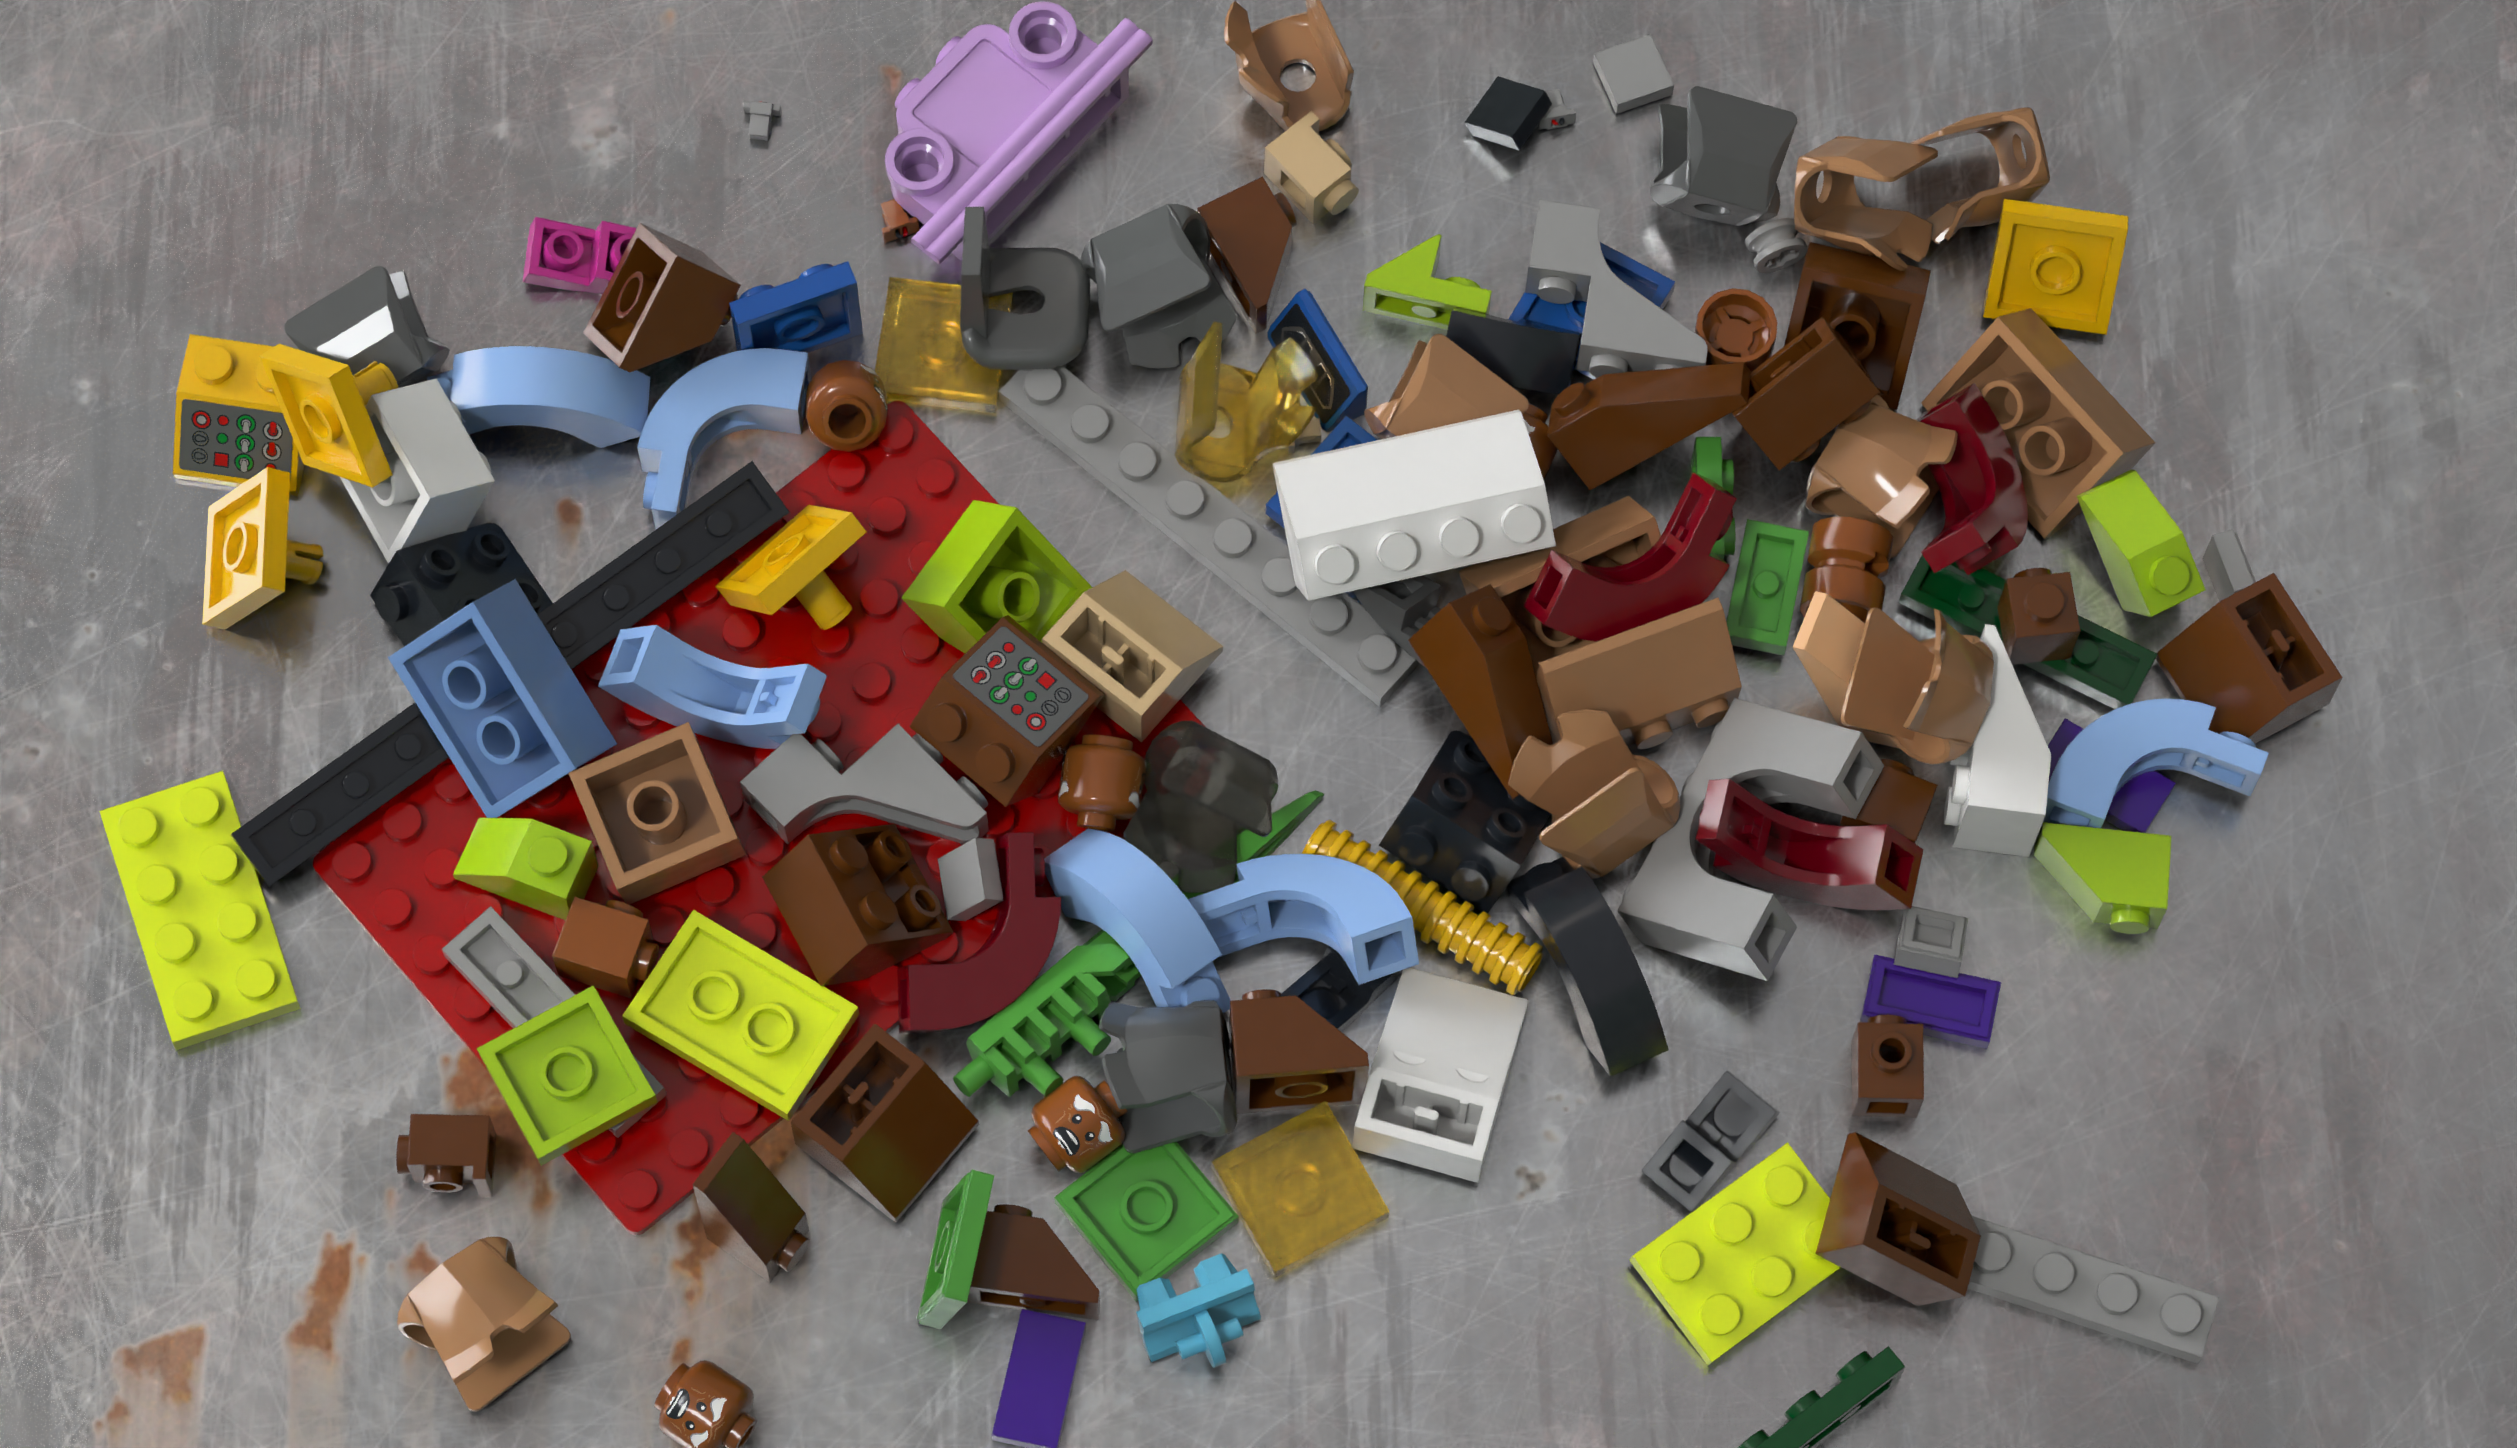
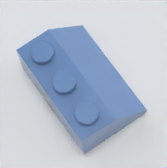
[388,579,617,818]

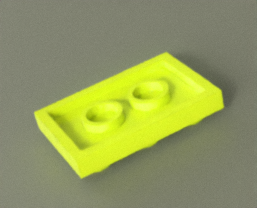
[622,910,859,1121]
[1629,1142,1841,1366]

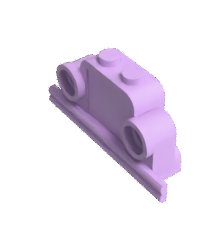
[885,1,1153,265]

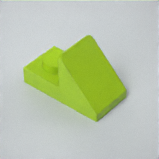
[1362,234,1492,330]

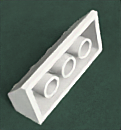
[1272,409,1556,601]

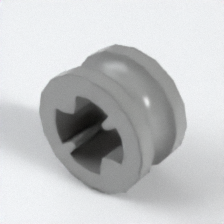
[1745,218,1808,273]

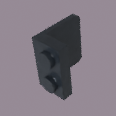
[370,523,553,646]
[1379,730,1551,913]

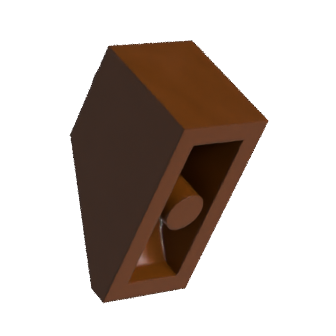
[1197,176,1297,334]
[968,1204,1100,1320]

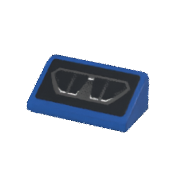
[1267,288,1368,432]

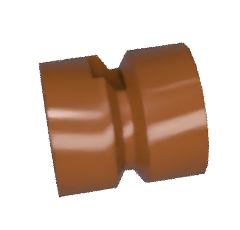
[1695,288,1778,372]
[1799,517,1894,623]

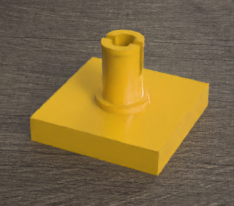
[1983,199,2128,335]
[259,344,398,487]
[202,467,323,630]
[715,505,867,630]

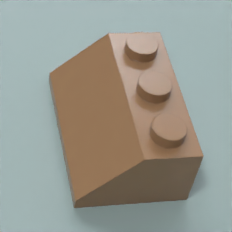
[1921,308,2155,539]
[1459,496,1661,677]
[1536,598,1742,749]

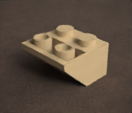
[1042,570,1223,743]

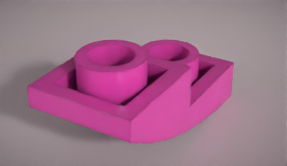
[523,217,636,294]

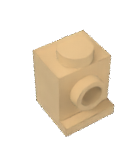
[1264,111,1359,224]

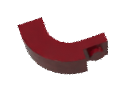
[1916,383,2028,575]
[1524,472,1737,642]
[1696,779,1924,910]
[897,832,1061,1034]

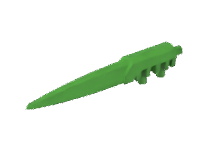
[953,790,1325,1097]

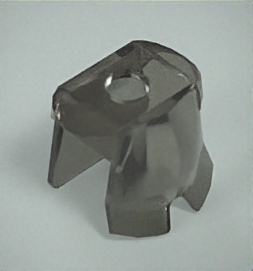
[1123,721,1279,893]

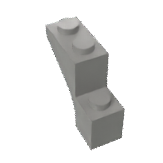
[1525,199,1707,378]
[740,724,989,844]

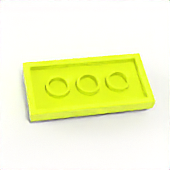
[99,771,301,1050]

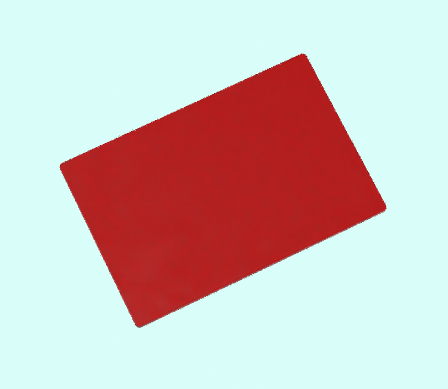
[313,400,1223,1235]

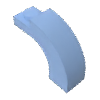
[427,346,650,448]
[637,348,812,530]
[598,625,827,749]
[2043,698,2269,828]
[1044,828,1231,1013]
[1188,854,1419,985]

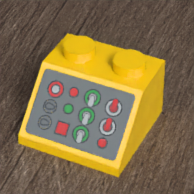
[173,334,305,496]

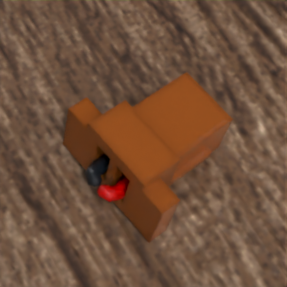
[881,199,919,243]

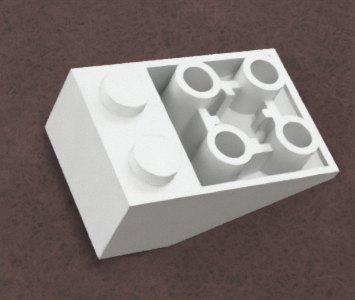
[1944,624,2051,857]
[1352,968,1529,1183]

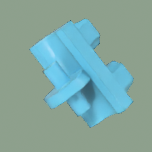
[1136,1253,1261,1368]

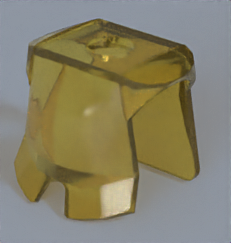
[1174,322,1318,483]

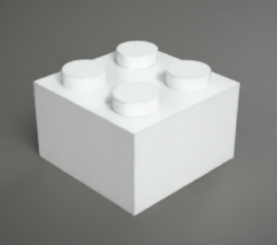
[339,378,495,564]

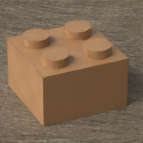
[569,722,746,905]

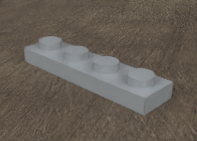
[442,906,667,1138]
[1967,1216,2220,1364]

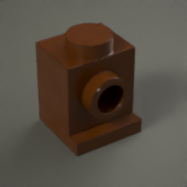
[396,1114,496,1197]

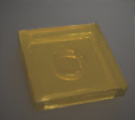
[875,277,1013,413]
[1211,1101,1390,1279]

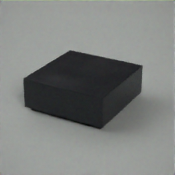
[1465,76,1552,150]

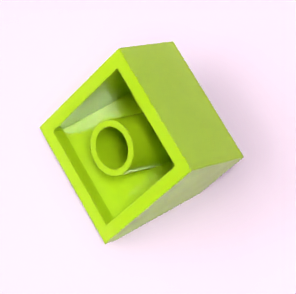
[901,500,1093,653]

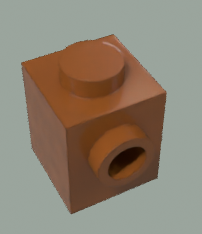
[552,897,659,999]

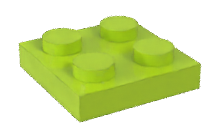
[477,985,658,1166]

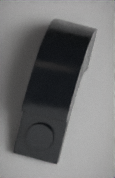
[1507,857,1669,1077]

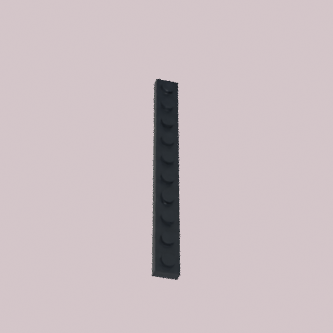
[230,461,789,887]

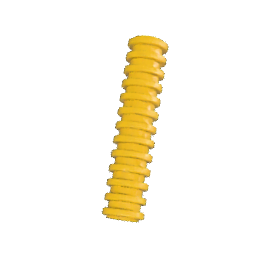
[1302,819,1543,995]

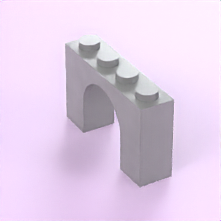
[1617,698,1884,981]

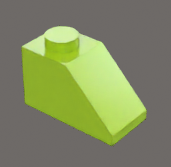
[2076,470,2206,617]
[453,818,599,920]
[2034,822,2172,934]

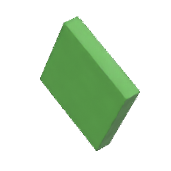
[1054,1142,1239,1302]
[917,1170,995,1329]

